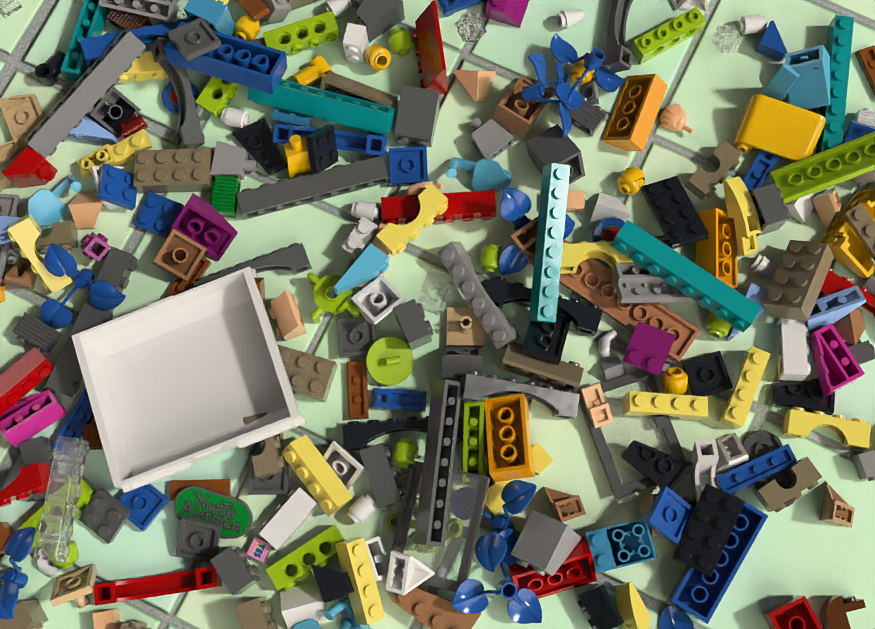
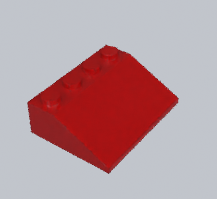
[412,0,447,94]

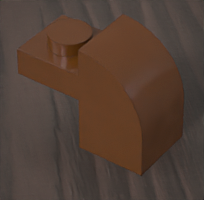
[820,595,866,629]

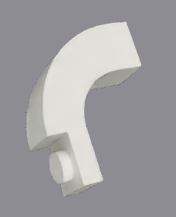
[691,440,719,504]

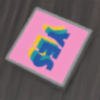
[247,536,273,563]

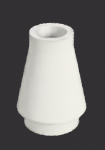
[556,9,585,29]
[749,254,778,280]

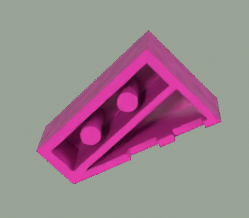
[808,323,865,397]
[0,389,67,447]

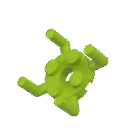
[307,273,361,324]

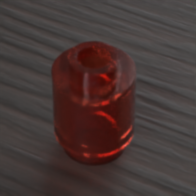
[119,114,148,138]

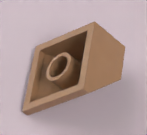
[152,229,207,281]

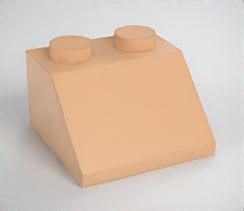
[269,289,307,341]

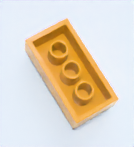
[484,393,535,482]

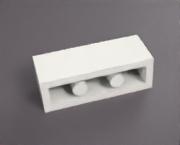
[776,318,811,381]
[259,487,319,550]

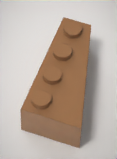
[390,587,482,629]

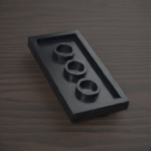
[641,176,709,249]
[672,483,745,577]

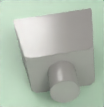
[470,118,514,160]
[210,141,257,181]

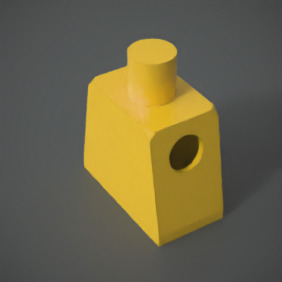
[283,135,311,178]

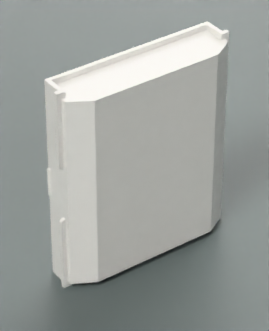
[72,266,306,493]

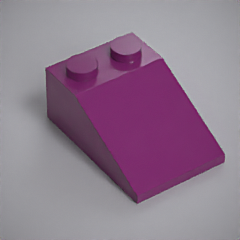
[169,193,238,261]

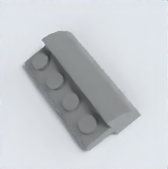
[99,0,179,22]
[612,262,694,303]

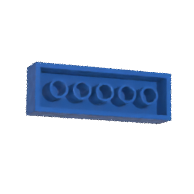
[165,21,287,94]
[667,494,768,624]

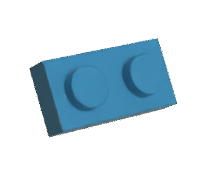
[272,108,313,127]

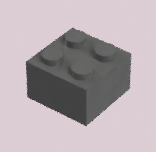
[750,183,789,236]
[393,299,434,350]
[210,546,261,595]

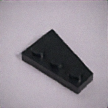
[232,117,287,175]
[772,378,835,415]
[620,440,694,491]

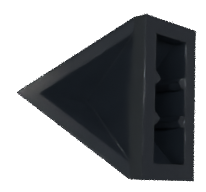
[310,564,354,604]

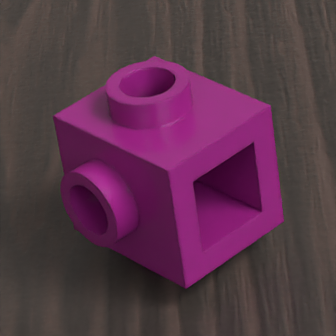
[80,232,111,262]

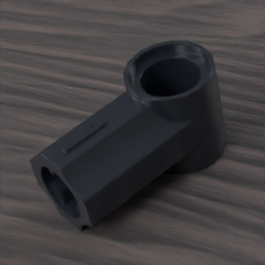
[35,50,66,87]

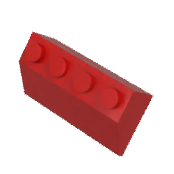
[508,536,597,599]

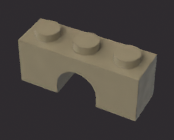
[684,140,742,200]
[15,221,78,253]
[244,412,285,478]
[754,457,822,513]

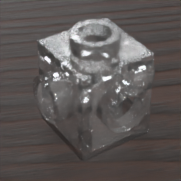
[454,12,487,43]
[712,24,741,53]

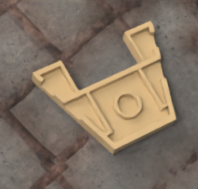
[0,94,45,164]

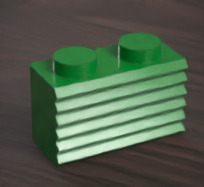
[208,175,241,218]

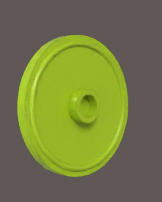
[366,337,414,385]

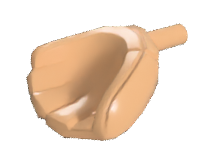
[660,104,694,134]
[407,181,443,196]

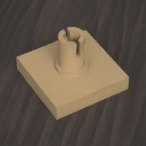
[446,307,485,347]
[50,564,97,609]

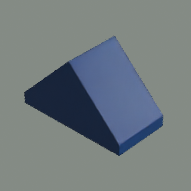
[755,20,788,62]

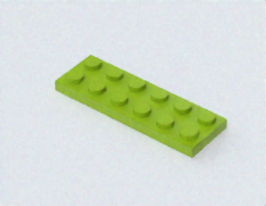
[770,132,875,204]

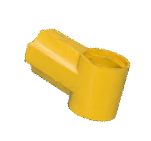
[293,56,333,86]

